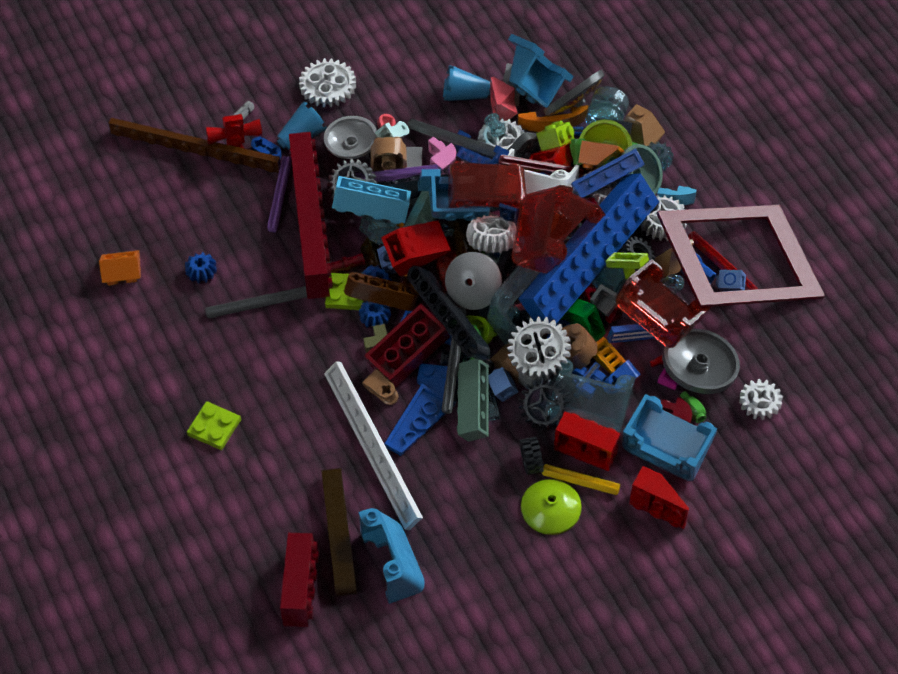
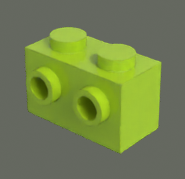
[536,120,575,151]

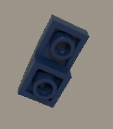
[499,203,526,228]

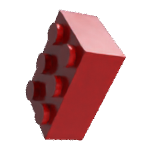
[554,411,620,472]

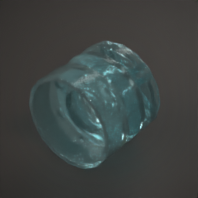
[585,86,629,125]

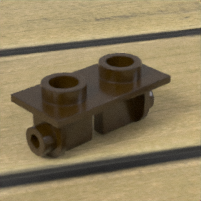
[360,237,386,272]

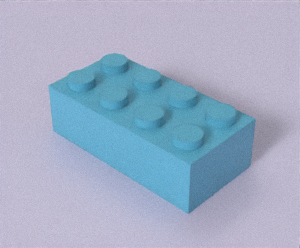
[332,176,411,224]

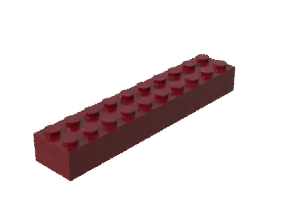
[289,132,333,299]

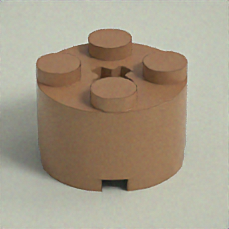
[371,137,407,171]
[554,323,598,369]

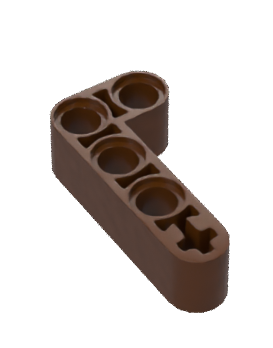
[344,272,420,311]

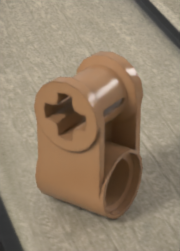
[362,369,399,405]

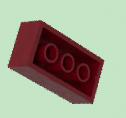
[364,304,450,388]
[280,532,319,627]

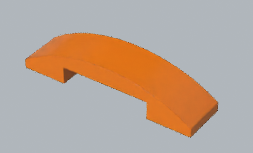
[517,105,589,132]

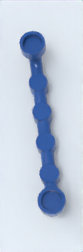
[456,130,509,169]

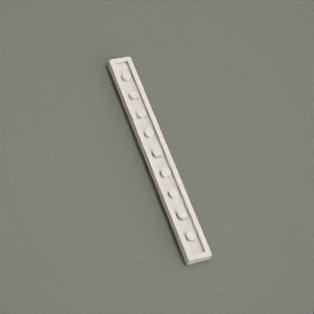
[324,361,423,530]

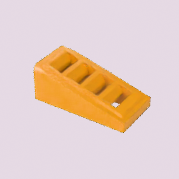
[592,337,626,374]

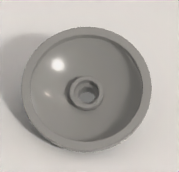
[324,116,378,159]
[445,252,502,310]

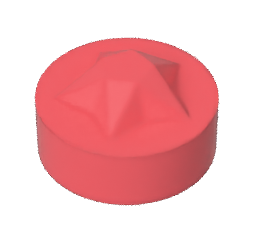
[377,114,396,128]

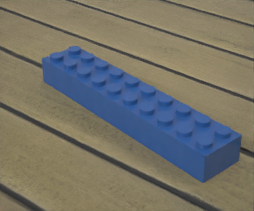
[518,173,659,323]

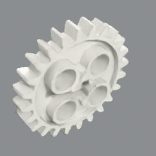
[299,58,356,107]
[507,317,571,379]

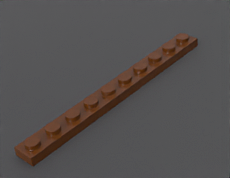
[108,118,281,173]

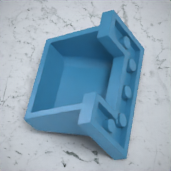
[508,34,574,108]
[418,169,497,221]

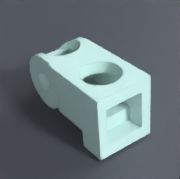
[375,121,409,138]

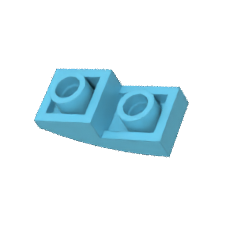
[657,186,697,205]

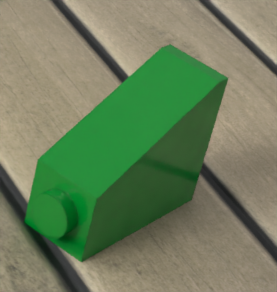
[560,299,606,342]

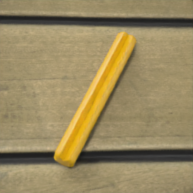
[542,464,620,495]

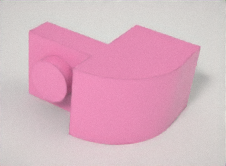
[428,136,456,170]

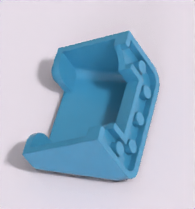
[622,394,717,481]
[359,508,425,604]

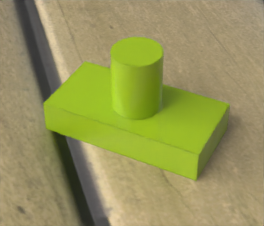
[605,252,649,279]

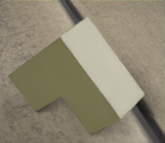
[364,324,387,353]

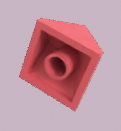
[490,77,518,121]

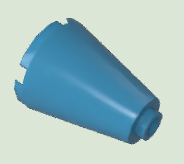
[443,65,490,101]
[277,102,327,150]

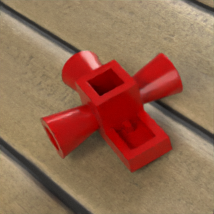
[206,114,262,148]

